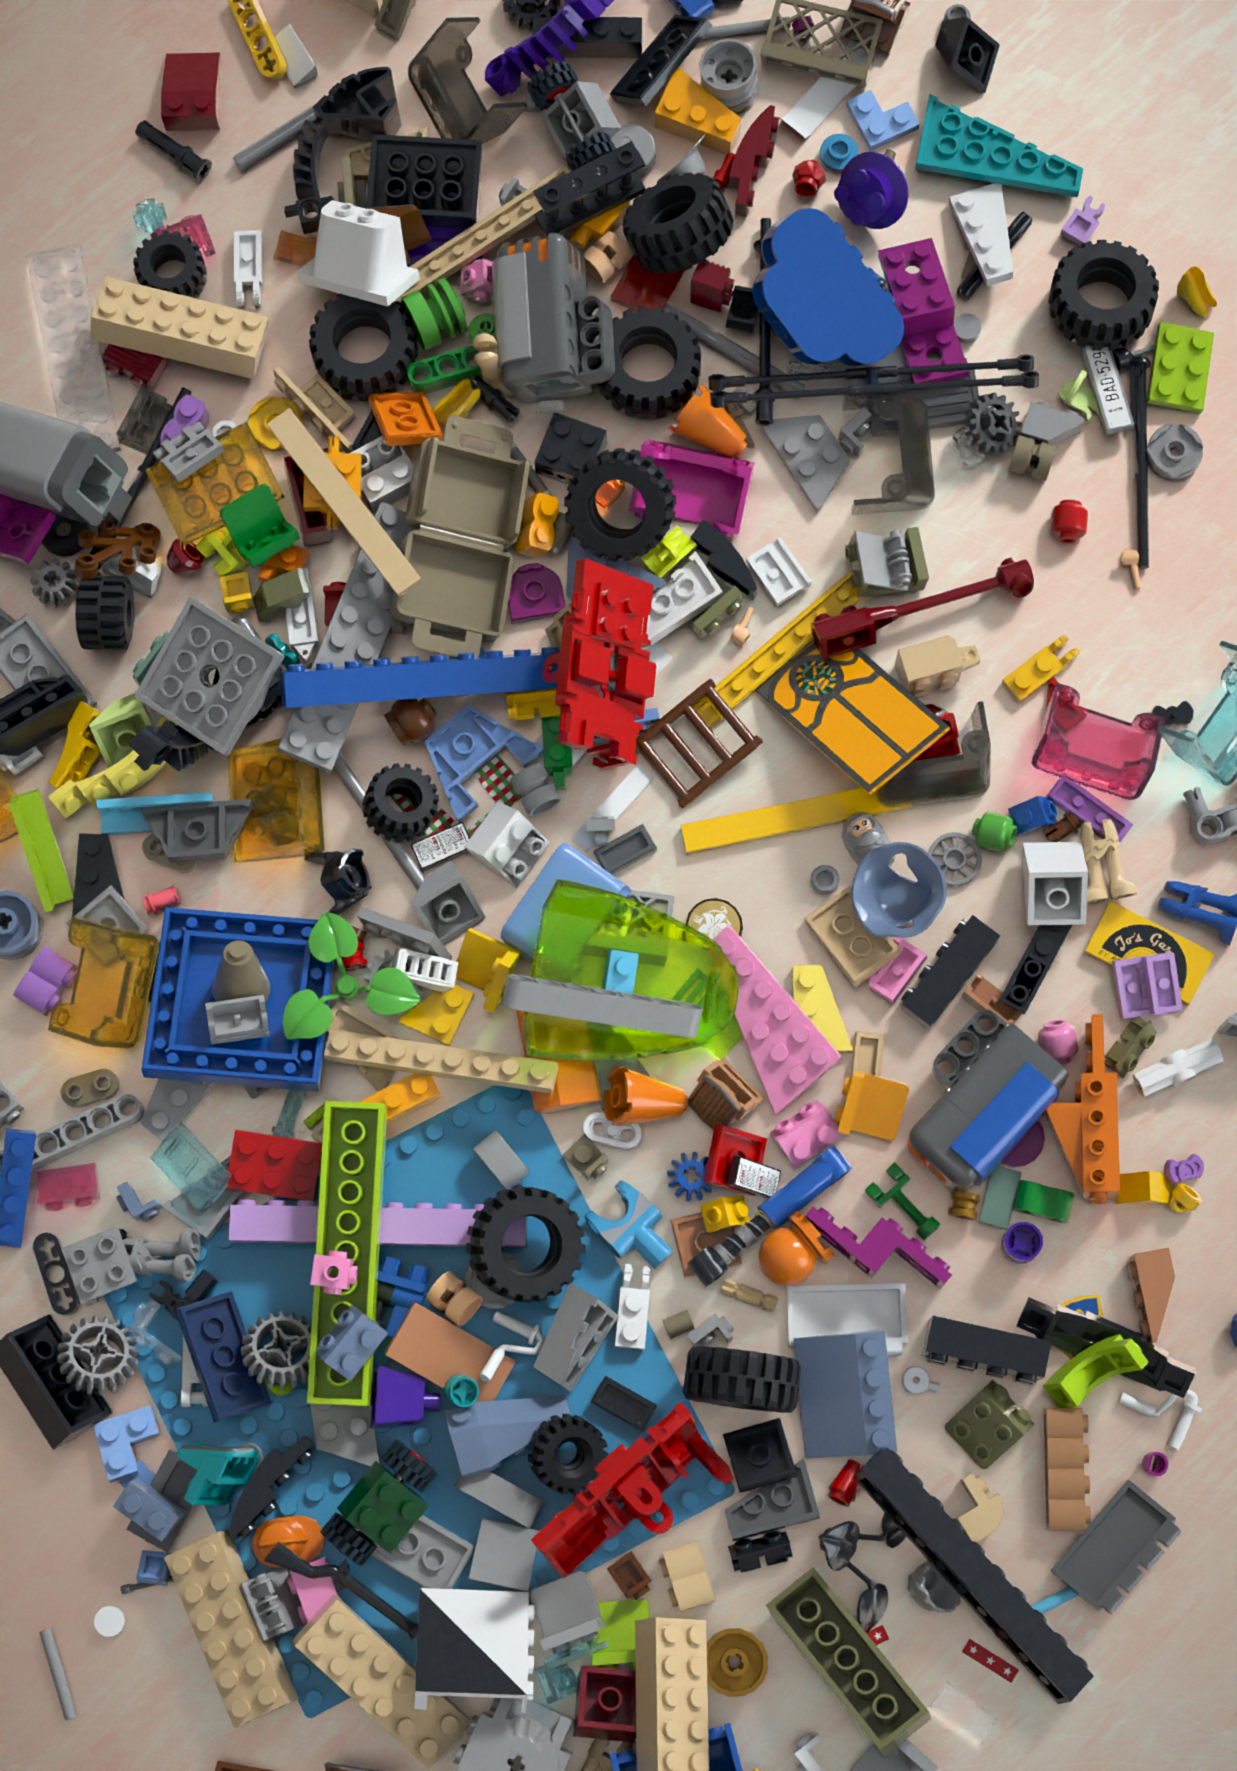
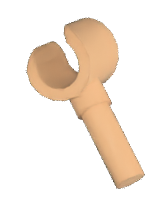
[1121,549,1142,589]
[731,607,754,647]

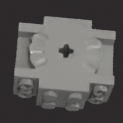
[453,1698,574,1771]

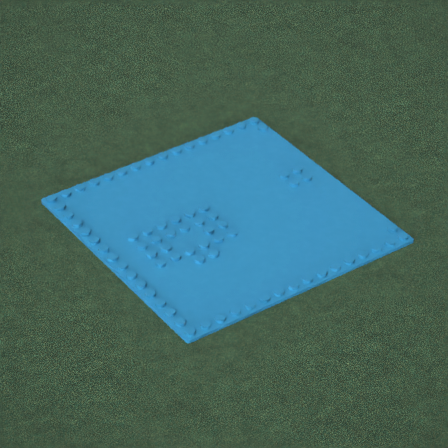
[103,1085,735,1718]

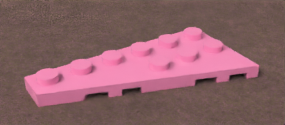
[707,925,843,1115]

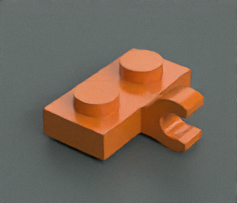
[256,545,311,584]

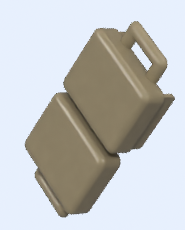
[390,415,530,657]

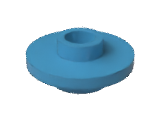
[820,134,859,171]

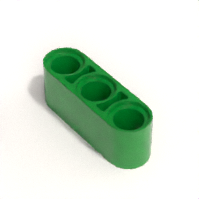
[407,346,483,394]

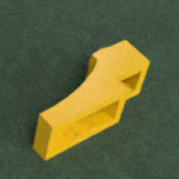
[48,701,101,788]

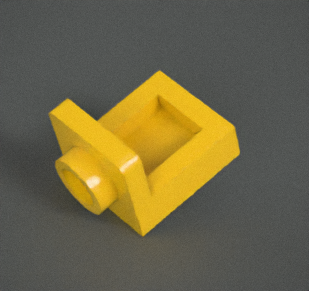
[219,571,254,613]
[700,1195,750,1233]

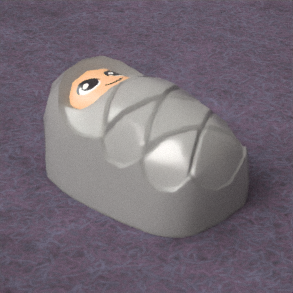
[842,812,895,866]

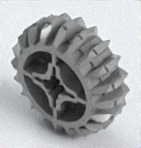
[241,1310,312,1390]
[57,1315,139,1395]

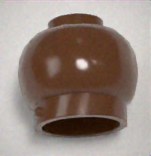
[384,698,437,745]

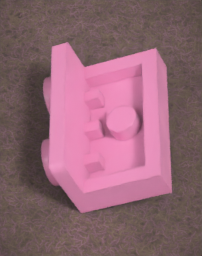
[770,1100,843,1168]

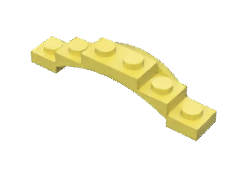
[48,716,177,819]

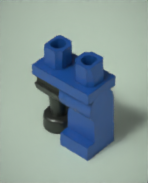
[375,1256,428,1338]

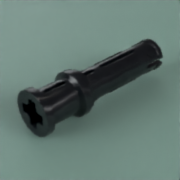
[135,120,212,182]

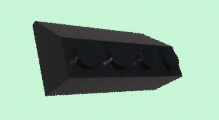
[0,1314,113,1450]

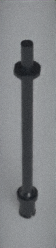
[754,218,775,426]

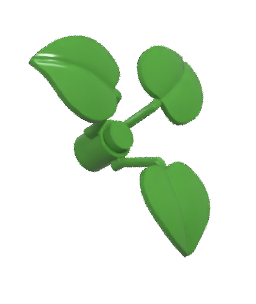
[283,912,420,1040]

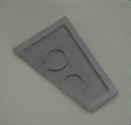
[725,1458,820,1541]

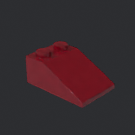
[161,52,221,131]

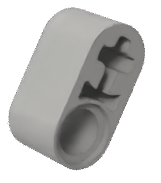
[473,1130,530,1190]

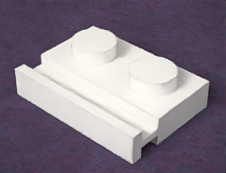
[746,537,812,607]

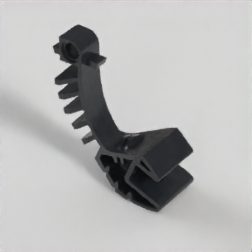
[284,67,401,235]
[129,667,282,771]

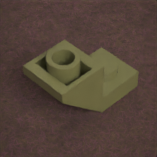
[253,568,310,622]

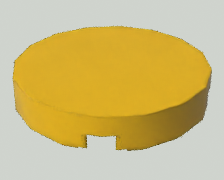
[248,396,304,451]

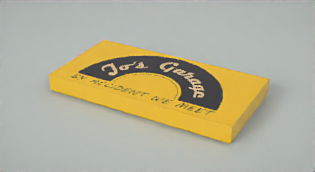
[1084,901,1215,1006]

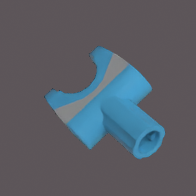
[584,1180,673,1269]

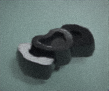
[1151,701,1194,729]

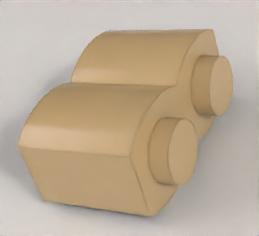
[659,1541,715,1612]

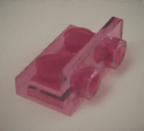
[36,1163,100,1211]

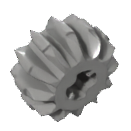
[30,558,79,608]

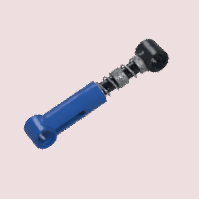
[687,1145,852,1287]

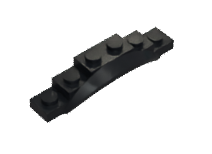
[1016,1297,1196,1398]

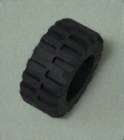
[622,172,734,274]
[1048,239,1159,351]
[309,293,418,401]
[595,306,701,419]
[564,448,677,562]
[466,1186,586,1303]
[683,1346,801,1413]

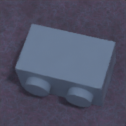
[113,1477,187,1542]

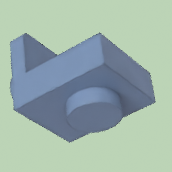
[116,1181,162,1222]

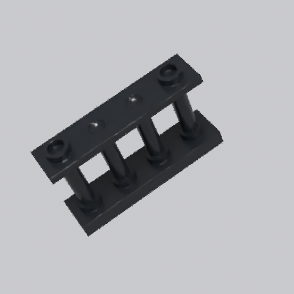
[533,141,646,238]

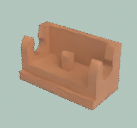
[961,974,1022,1024]

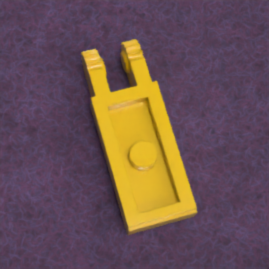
[1002,634,1080,703]

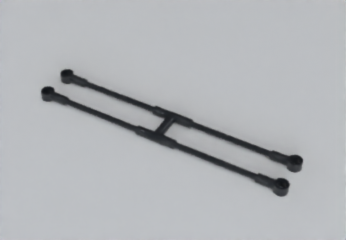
[708,354,1039,408]

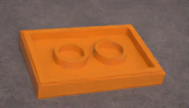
[369,391,443,446]

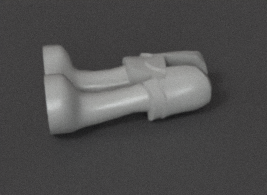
[123,1229,201,1282]

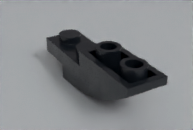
[998,925,1072,1015]
[229,1435,316,1539]

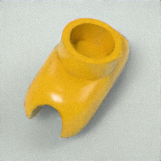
[1177,266,1217,317]
[432,379,480,427]

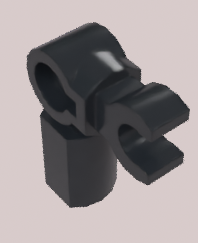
[149,1269,219,1320]

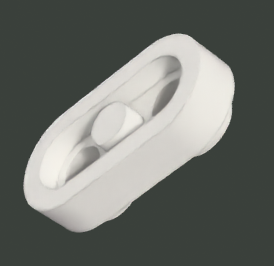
[583,1112,641,1150]

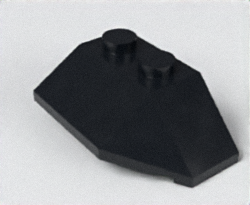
[0,675,84,757]

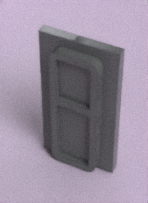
[126,1449,197,1553]

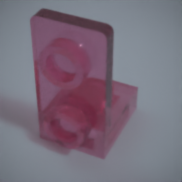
[150,214,216,257]

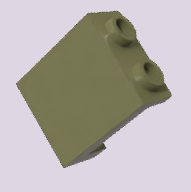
[845,527,929,597]

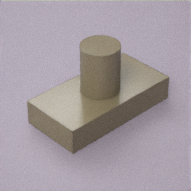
[374,0,416,38]

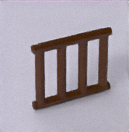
[635,678,763,808]

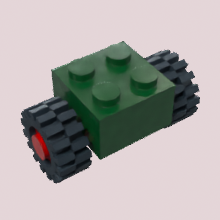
[320,1439,437,1566]

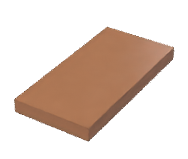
[384,1301,516,1402]

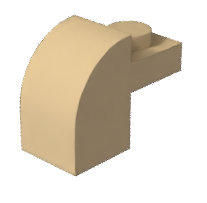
[955,1473,1003,1542]

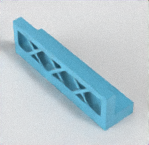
[96,792,216,836]

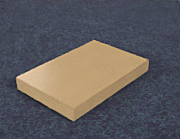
[804,885,902,987]

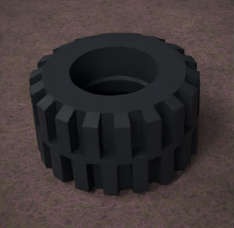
[133,230,207,298]
[362,763,439,843]

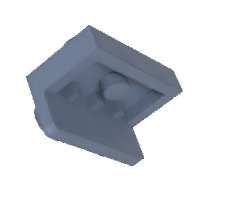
[315,1305,388,1381]

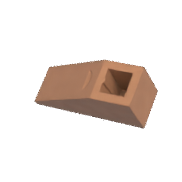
[1127,1248,1175,1344]

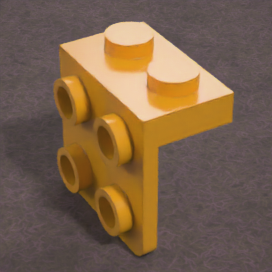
[834,1070,909,1141]

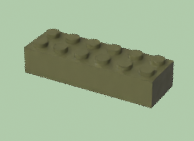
[766,1567,931,1758]

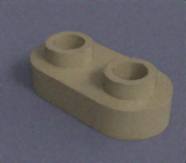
[142,833,199,874]
[61,1069,120,1108]

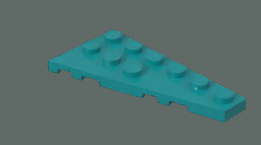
[915,94,1084,198]

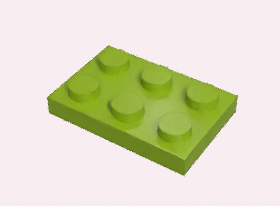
[1147,322,1214,414]

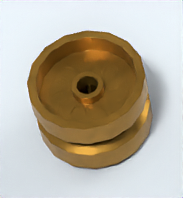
[707,1628,768,1697]

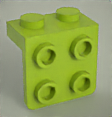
[591,1599,650,1669]

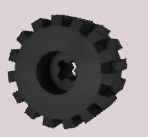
[75,576,134,650]

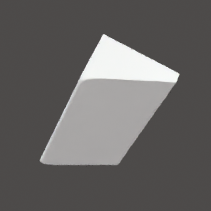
[275,24,318,88]

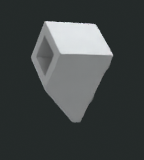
[1020,402,1085,445]

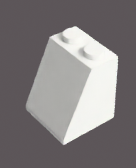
[1022,842,1088,925]

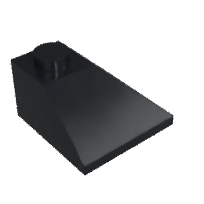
[935,16,1000,93]

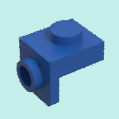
[1008,796,1057,836]

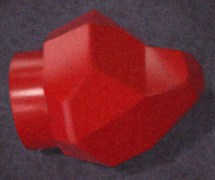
[792,160,826,198]

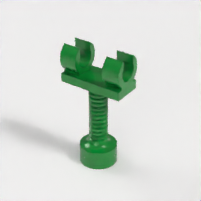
[865,1162,941,1240]

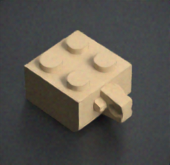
[894,635,980,698]

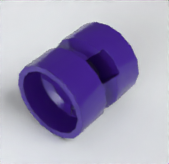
[1001,1222,1043,1265]

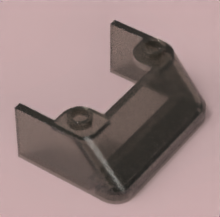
[408,17,528,144]
[842,393,935,515]
[876,701,991,808]

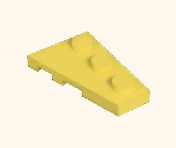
[792,965,853,1053]

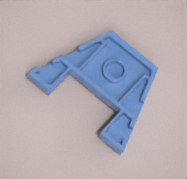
[424,704,544,823]

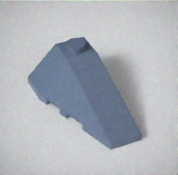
[445,1395,571,1479]

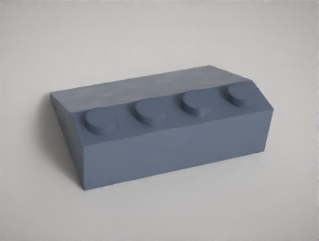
[793,1330,897,1459]

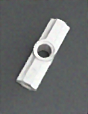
[1132,1039,1224,1098]

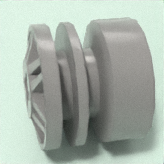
[699,39,759,113]

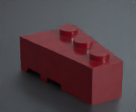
[284,448,333,547]

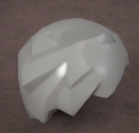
[908,1561,961,1613]

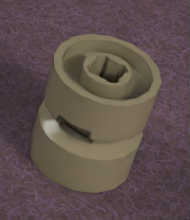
[1008,435,1057,481]

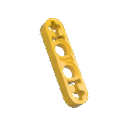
[228,0,287,80]

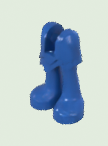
[1158,881,1237,946]

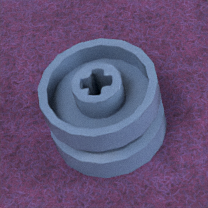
[0,890,44,961]

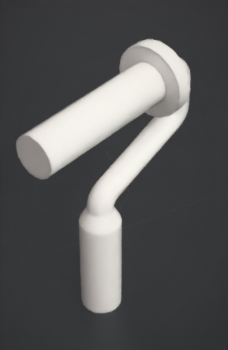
[479,1311,545,1382]
[1118,1390,1202,1450]

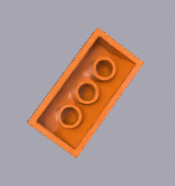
[516,1010,602,1114]

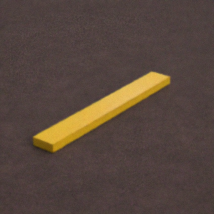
[693,569,864,729]
[681,779,911,854]

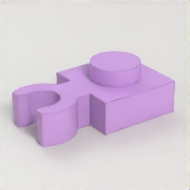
[1060,195,1105,246]

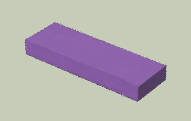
[1046,774,1133,843]

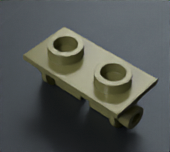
[1104,1017,1157,1078]

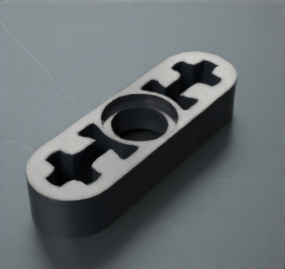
[33,1233,80,1316]

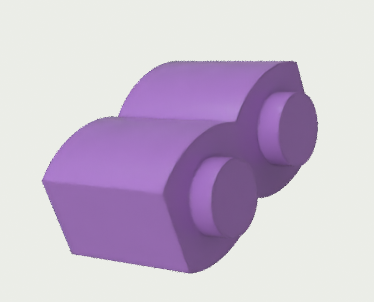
[160,394,209,443]
[13,946,78,1016]

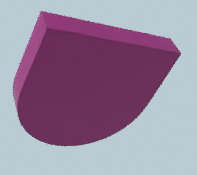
[508,563,566,624]

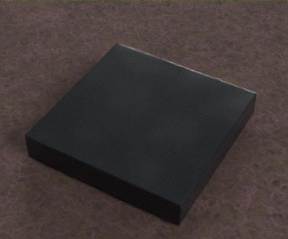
[723,1418,797,1493]

